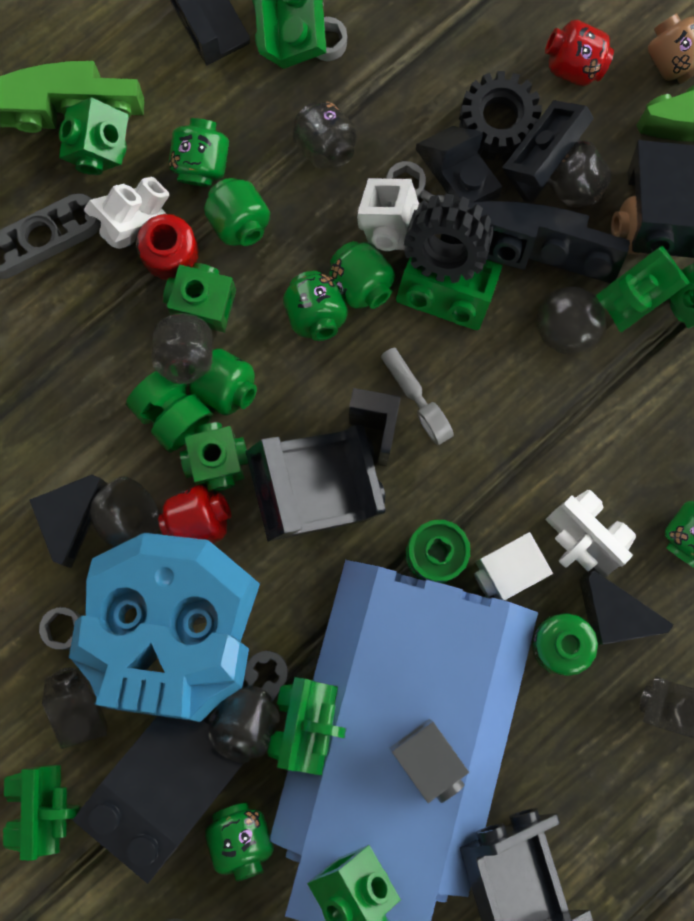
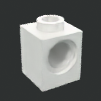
[474,532,553,600]

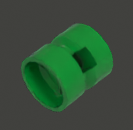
[125,365,213,453]
[405,520,470,584]

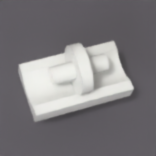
[84,176,169,249]
[545,490,636,577]

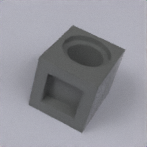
[390,719,469,803]

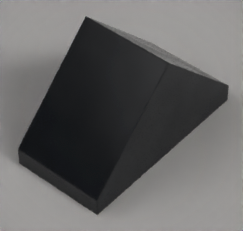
[29,474,109,568]
[580,570,674,645]

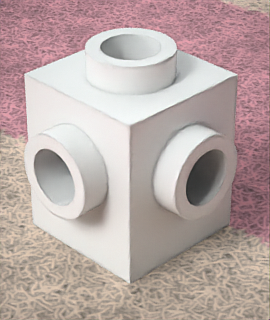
[357,178,419,251]

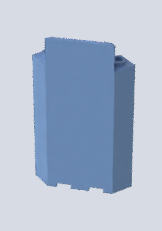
[270,560,538,921]

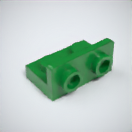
[252,0,327,69]
[396,257,503,330]

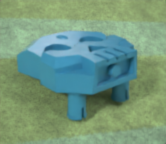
[69,533,260,722]

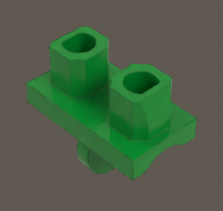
[594,246,690,332]
[267,677,347,776]
[3,765,81,861]

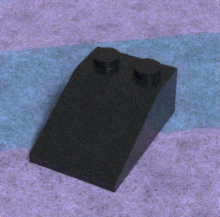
[73,716,247,884]

